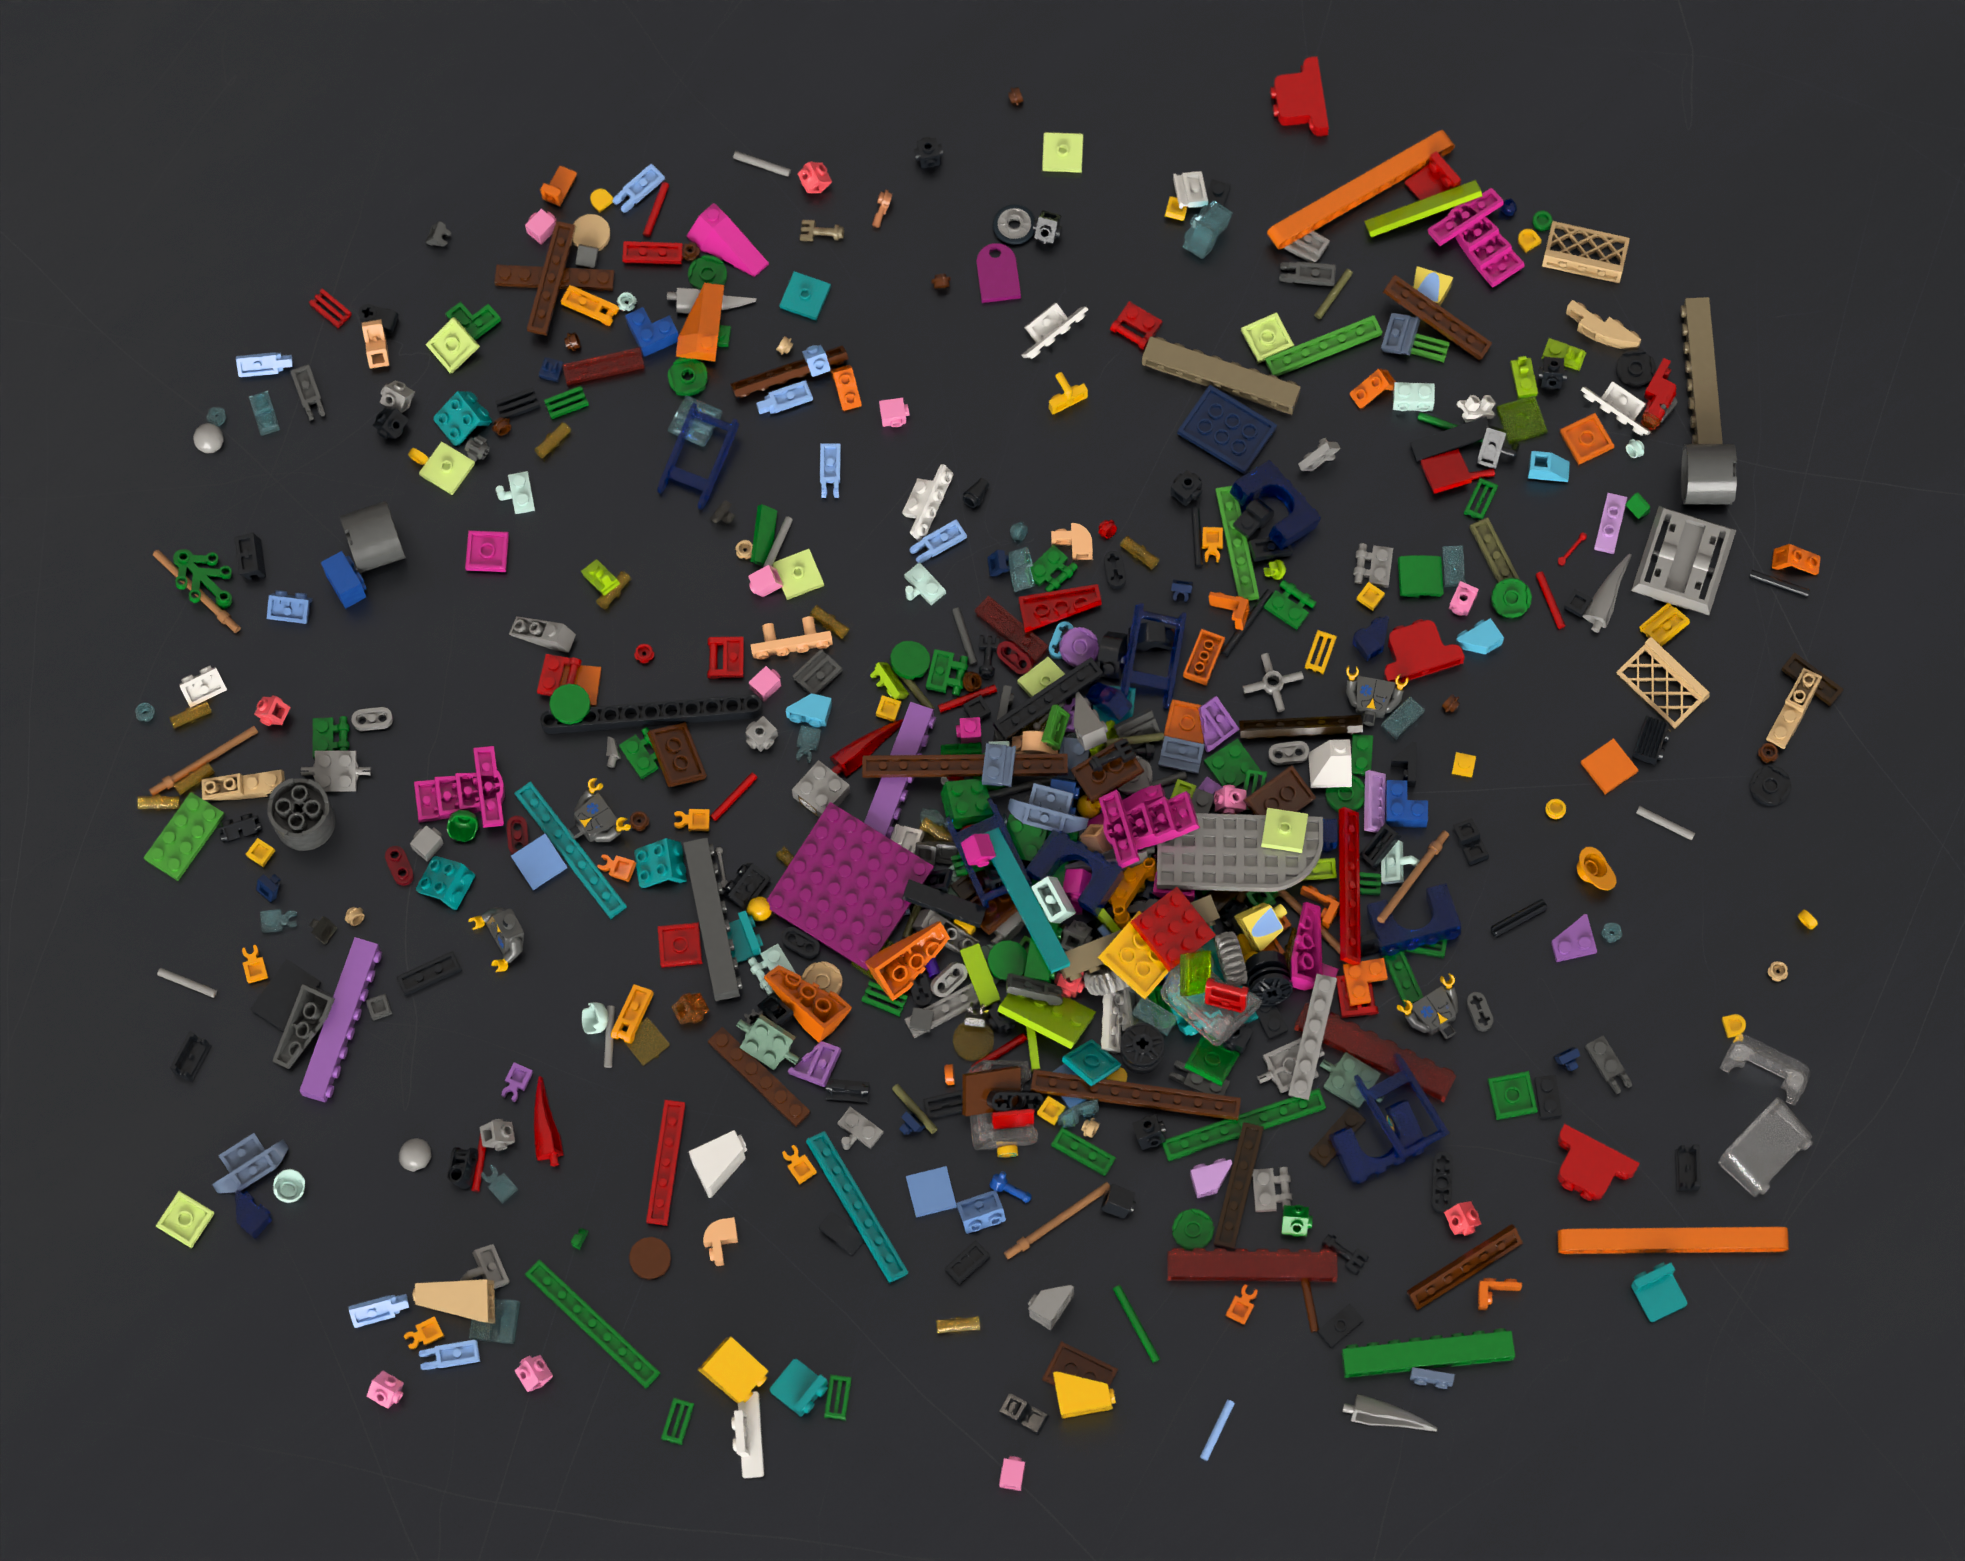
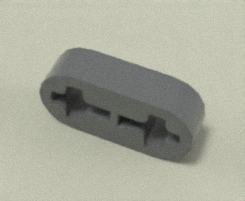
[1466,992,1493,1031]

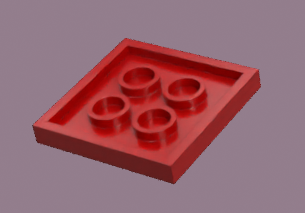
[1130,887,1216,971]

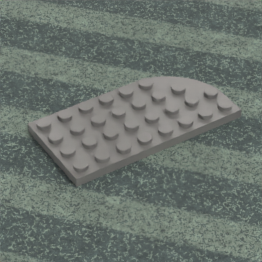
[1157,813,1323,892]

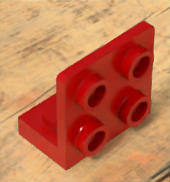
[1405,151,1461,201]

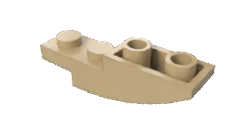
[1566,300,1641,350]
[1766,668,1822,749]
[202,770,285,800]

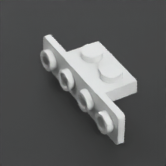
[1022,303,1089,359]
[1581,381,1651,436]
[902,464,953,542]
[731,1392,764,1478]

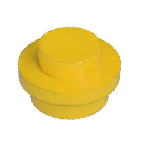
[1545,799,1566,819]

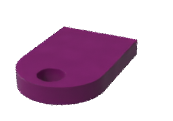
[977,243,1021,303]

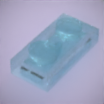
[1442,546,1466,587]
[1381,696,1425,739]
[1132,998,1178,1036]

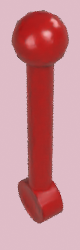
[1558,532,1587,566]

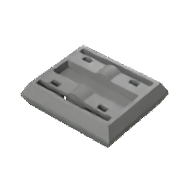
[1631,506,1736,615]

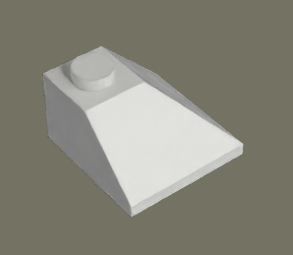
[1308,739,1352,788]

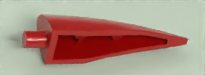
[830,719,904,777]
[534,1076,564,1166]

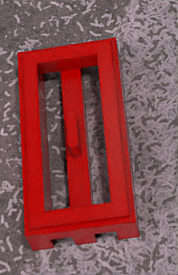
[309,288,352,329]

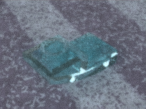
[249,391,280,436]
[1009,547,1035,592]
[1058,1099,1099,1128]

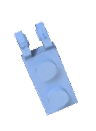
[613,163,665,213]
[820,443,841,498]
[909,519,967,563]
[419,1339,480,1370]

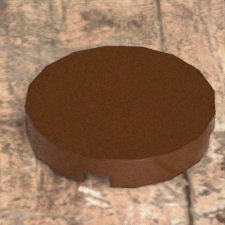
[629,1237,671,1280]

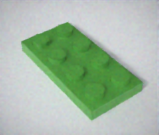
[144,792,225,881]

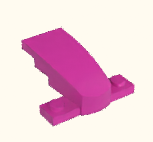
[1428,188,1524,288]
[414,746,505,828]
[1099,790,1200,869]

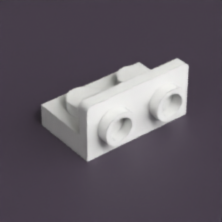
[179,666,227,708]

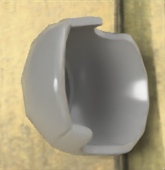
[193,423,224,453]
[399,1138,432,1172]

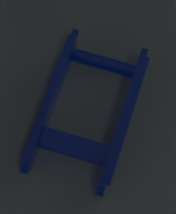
[657,403,739,510]
[1120,603,1186,709]
[945,797,1032,908]
[1354,1052,1450,1160]

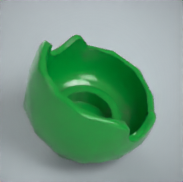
[447,810,479,842]

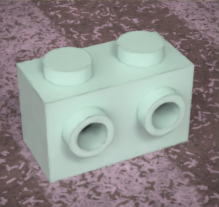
[1393,382,1435,412]
[1031,876,1076,924]

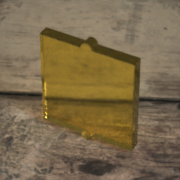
[622,1017,670,1066]

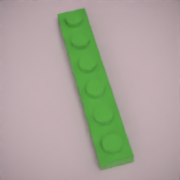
[1265,315,1382,376]
[1215,485,1259,601]

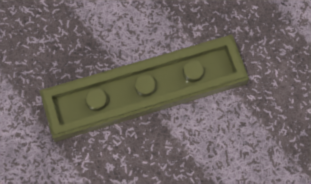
[1469,517,1519,583]

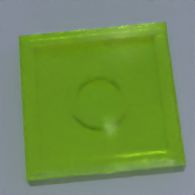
[1496,395,1547,444]
[1180,950,1211,997]

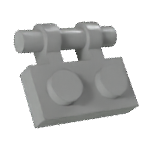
[1353,543,1393,588]
[1252,1167,1293,1212]

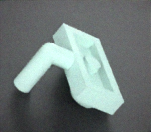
[496,471,535,514]
[904,562,946,605]
[1381,840,1420,885]

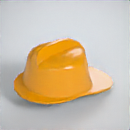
[1577,847,1617,890]

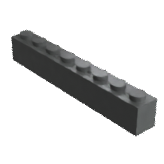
[683,838,743,1001]

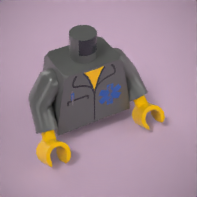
[1346,666,1409,726]
[568,778,631,842]
[468,906,524,972]
[1397,973,1458,1039]

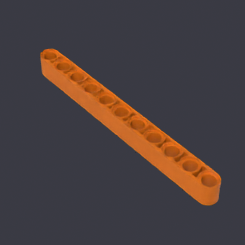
[1267,130,1455,249]
[1557,1227,1789,1254]

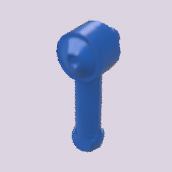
[989,1171,1031,1203]

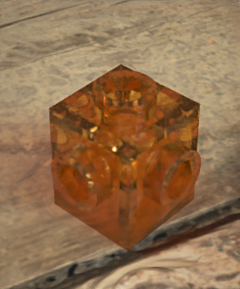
[671,993,709,1024]

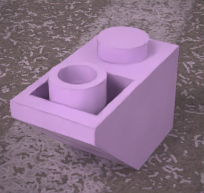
[1190,1158,1232,1199]

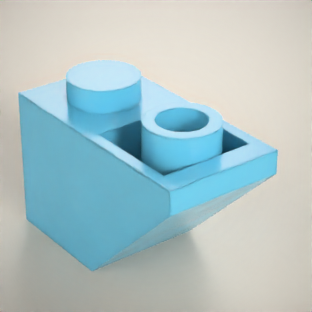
[1528,451,1570,482]
[1455,618,1504,654]
[786,693,832,728]

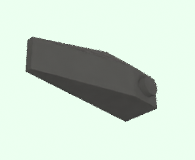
[272,984,335,1069]

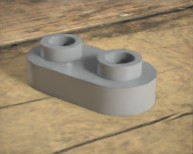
[351,707,393,731]
[1268,741,1309,765]
[930,962,968,997]

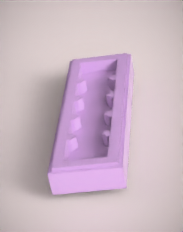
[1594,493,1627,554]
[1364,770,1386,833]

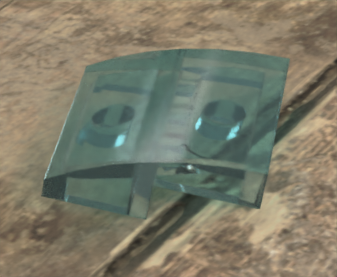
[668,396,723,447]
[469,1298,520,1344]

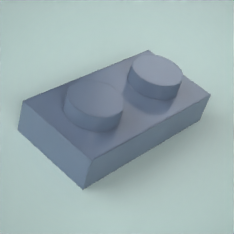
[1410,1367,1455,1389]

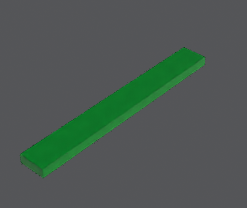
[1162,1088,1326,1162]
[525,1259,661,1389]

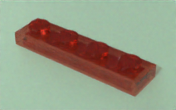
[562,347,645,385]
[975,595,1049,663]

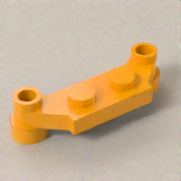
[1107,858,1157,929]

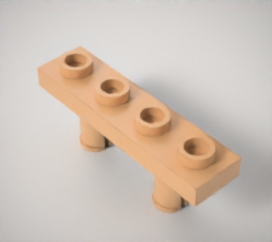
[751,616,833,660]

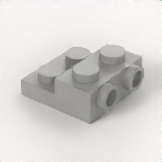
[1115,987,1166,1031]

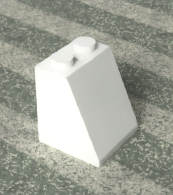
[689,1130,747,1198]

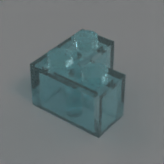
[1183,200,1233,259]

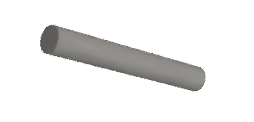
[733,151,791,177]
[763,517,793,568]
[1636,806,1695,840]
[157,968,217,998]
[604,1006,615,1068]

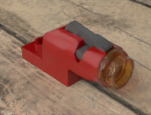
[1641,358,1678,429]

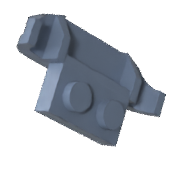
[1008,783,1089,834]
[212,1133,289,1193]

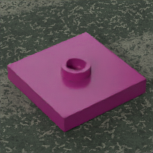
[465,530,509,572]

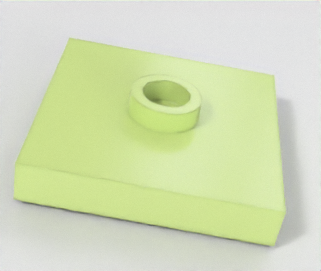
[1042,133,1083,173]
[1241,312,1294,364]
[426,317,480,374]
[419,442,475,495]
[772,549,824,600]
[1017,657,1065,697]
[1261,808,1308,853]
[156,1191,215,1249]

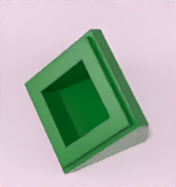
[1625,493,1650,519]

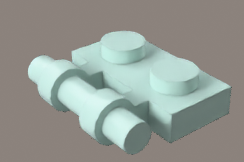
[748,944,796,996]

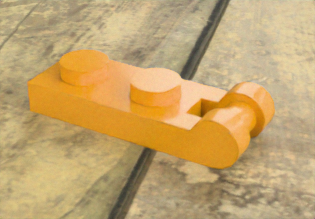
[561,285,619,326]
[611,984,654,1044]

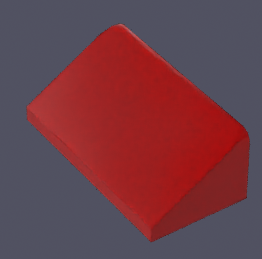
[991,1109,1034,1129]

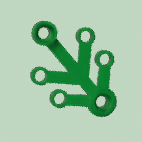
[173,549,232,609]

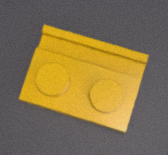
[1639,603,1690,647]

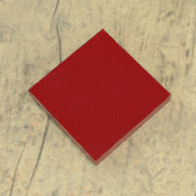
[1421,449,1472,494]
[658,922,702,968]

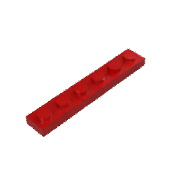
[646,1100,686,1226]

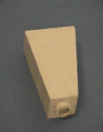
[413,1279,495,1323]

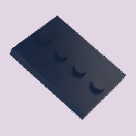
[1177,385,1277,475]

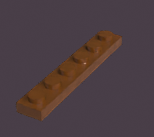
[527,221,576,336]
[495,265,615,291]
[1383,275,1492,360]
[730,345,849,397]
[708,1027,811,1127]
[1407,1224,1523,1310]

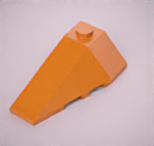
[676,283,724,361]
[865,921,950,1001]
[764,965,852,1043]

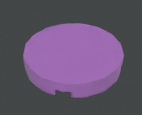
[1059,627,1099,667]

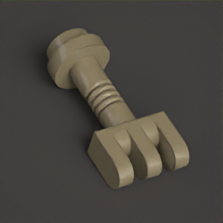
[799,220,844,241]

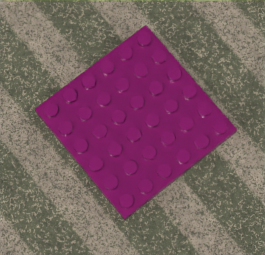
[767,802,934,971]

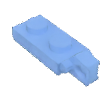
[236,352,293,377]
[756,380,813,414]
[348,1294,409,1328]

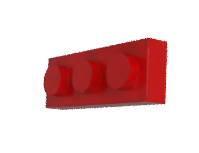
[622,241,683,264]

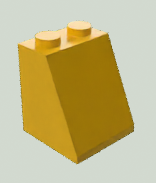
[697,1337,768,1403]
[1053,1372,1116,1419]

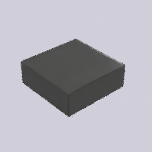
[576,244,599,268]
[366,994,392,1021]
[910,1007,934,1032]

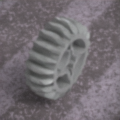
[1215,931,1248,987]
[1083,964,1130,996]

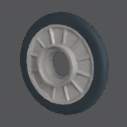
[993,204,1035,244]

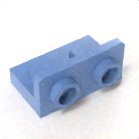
[267,590,312,624]
[956,1190,1006,1234]

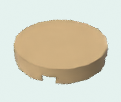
[573,214,610,251]
[802,961,843,995]

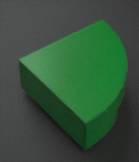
[571,1228,589,1250]

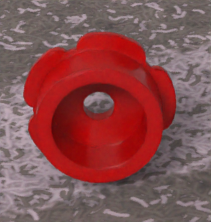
[1099,520,1117,538]
[634,644,654,663]

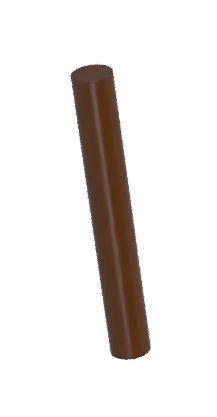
[1299,1269,1319,1332]

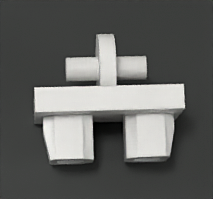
[1456,395,1495,423]

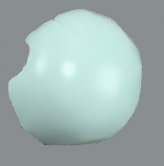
[582,1002,609,1034]
[273,1169,305,1203]

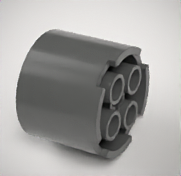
[1681,444,1737,505]
[340,501,405,573]
[267,778,336,851]

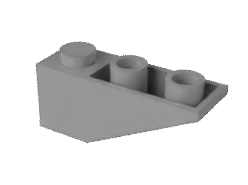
[509,616,576,653]
[1074,692,1108,751]
[912,909,979,955]

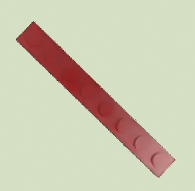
[1339,807,1361,965]

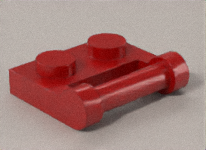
[1110,301,1163,350]
[707,637,744,679]
[537,654,582,696]
[1336,975,1379,1018]
[1205,978,1249,1014]

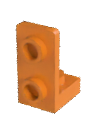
[540,166,577,207]
[831,364,862,411]
[1350,369,1396,408]
[1772,544,1820,575]
[1209,592,1250,630]
[1300,885,1340,930]
[1478,1278,1522,1311]

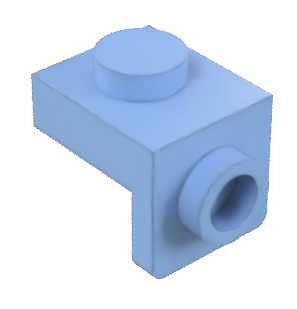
[802,345,830,377]

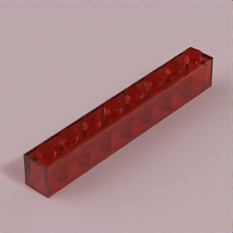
[1294,1003,1456,1102]
[1167,1248,1337,1282]

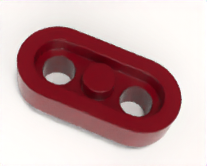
[997,641,1033,674]
[506,816,529,854]
[385,846,414,886]

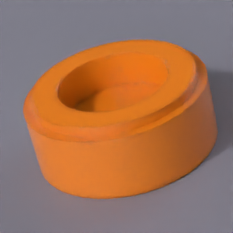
[944,1064,955,1085]

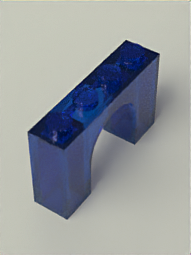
[1230,460,1321,550]
[1026,829,1124,917]
[1367,883,1461,956]
[1329,1099,1428,1184]

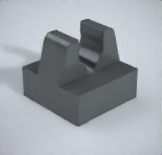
[425,221,451,247]

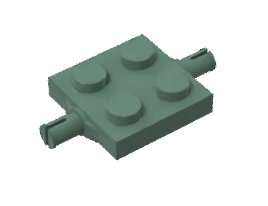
[736,1014,800,1070]
[1320,1052,1385,1110]

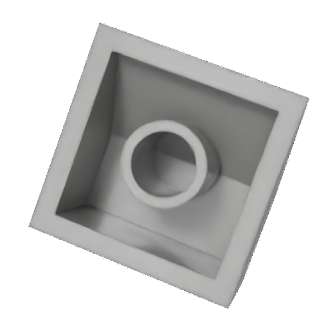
[1028,1285,1074,1331]

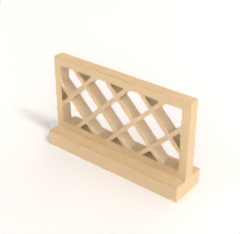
[1542,221,1630,283]
[1616,637,1710,729]

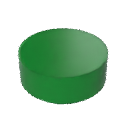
[1532,211,1552,231]

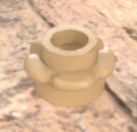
[776,336,793,355]
[735,540,753,559]
[345,907,365,926]
[1768,961,1788,981]
[1081,1118,1100,1138]

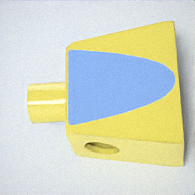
[1413,266,1453,306]
[1234,903,1287,952]

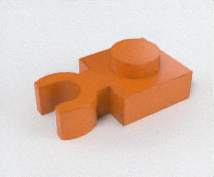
[597,855,637,882]
[1226,1284,1258,1325]

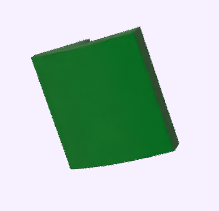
[1398,555,1444,598]

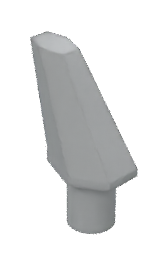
[606,737,621,768]

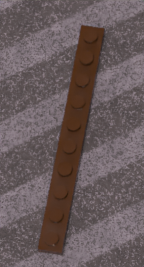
[862,754,1068,778]
[1031,1069,1241,1120]

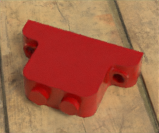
[1270,56,1329,136]
[1384,619,1465,685]
[1558,1124,1640,1201]

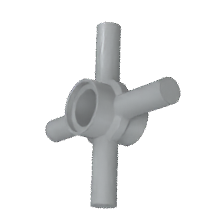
[1242,653,1303,712]

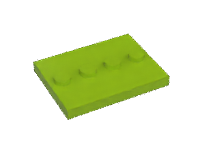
[997,975,1096,1049]

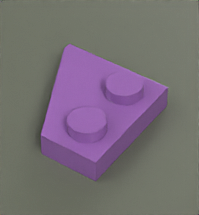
[1198,696,1239,752]
[1551,914,1597,962]
[788,1041,842,1087]

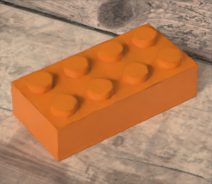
[1183,629,1225,686]

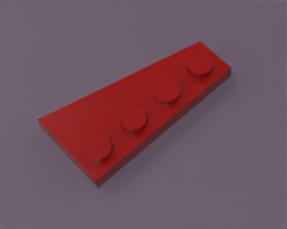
[1018,584,1102,633]

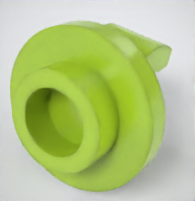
[1263,560,1286,580]

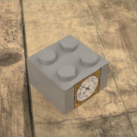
[792,760,851,818]

